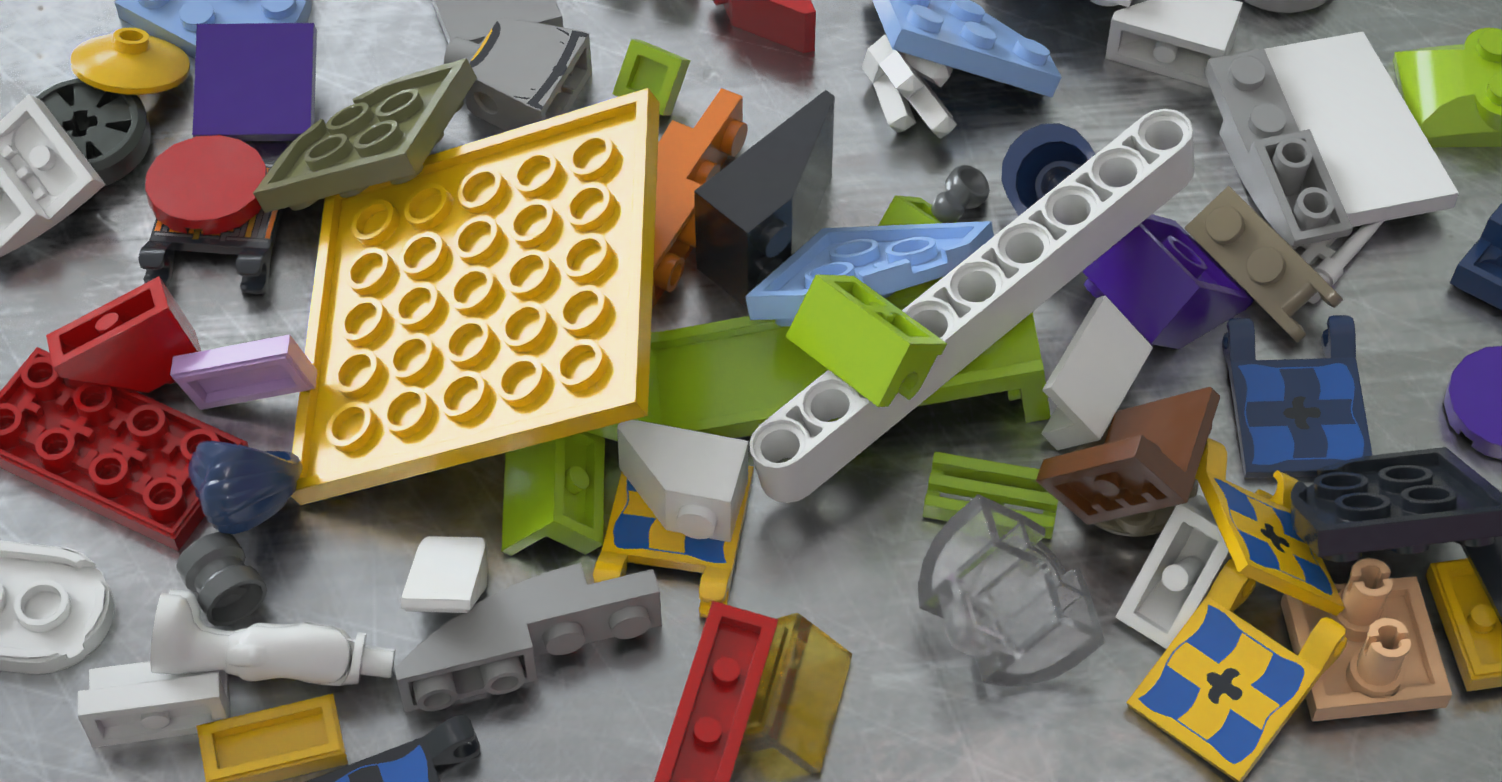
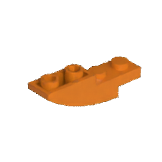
[652,88,748,309]

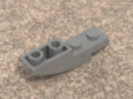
[1204,48,1353,247]
[394,562,662,713]

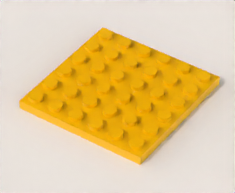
[291,88,660,505]

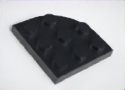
[1291,447,1502,562]

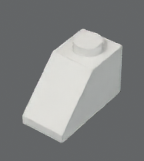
[1105,0,1243,89]
[617,420,749,542]
[1115,495,1232,649]

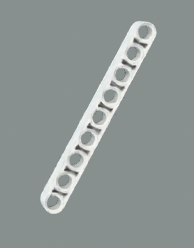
[749,109,1195,503]

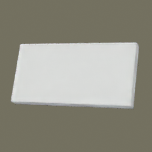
[1264,31,1459,227]

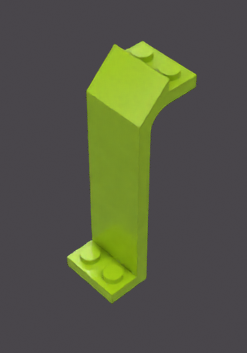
[587,282,1051,442]

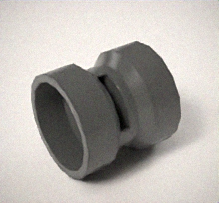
[176,532,267,626]

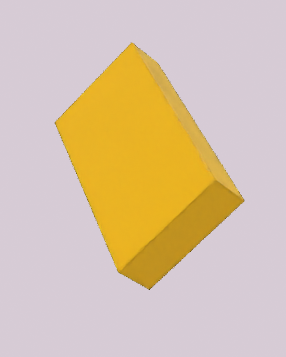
[197,693,348,782]

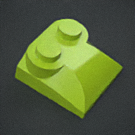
[1393,28,1502,148]

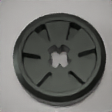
[34,77,151,187]

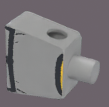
[444,17,592,131]

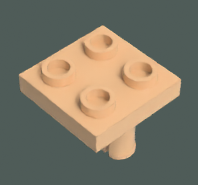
[1281,558,1452,722]

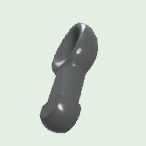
[931,165,990,223]

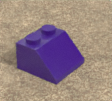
[1082,214,1254,349]

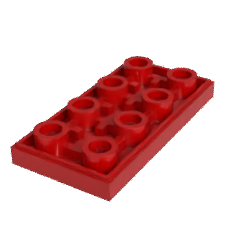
[0,347,249,552]

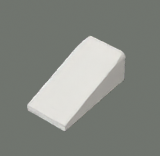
[401,536,488,613]

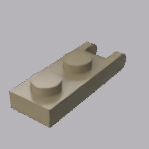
[1184,185,1343,343]

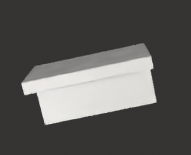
[1041,295,1153,450]
[78,661,230,748]

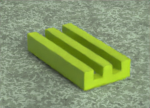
[923,451,1058,539]

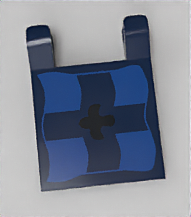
[1222,315,1373,478]

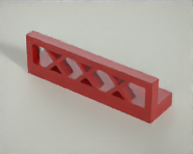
[654,601,779,782]

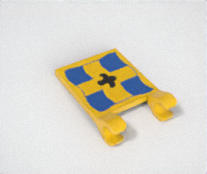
[1195,437,1345,616]
[593,466,754,618]
[1126,558,1347,782]

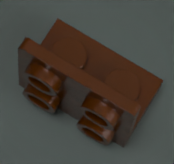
[1036,387,1220,525]

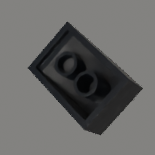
[694,90,835,309]

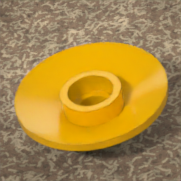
[71,28,190,95]

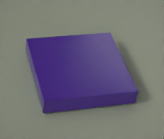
[192,23,317,141]

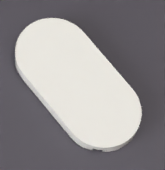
[0,540,114,674]

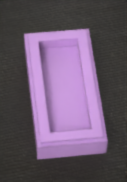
[170,334,317,410]

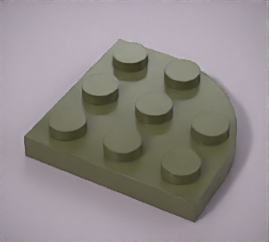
[253,58,477,213]

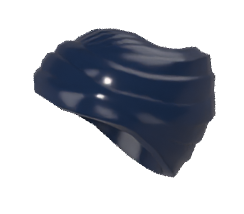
[188,441,303,534]

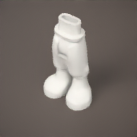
[150,589,396,686]

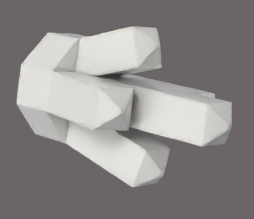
[861,34,957,139]

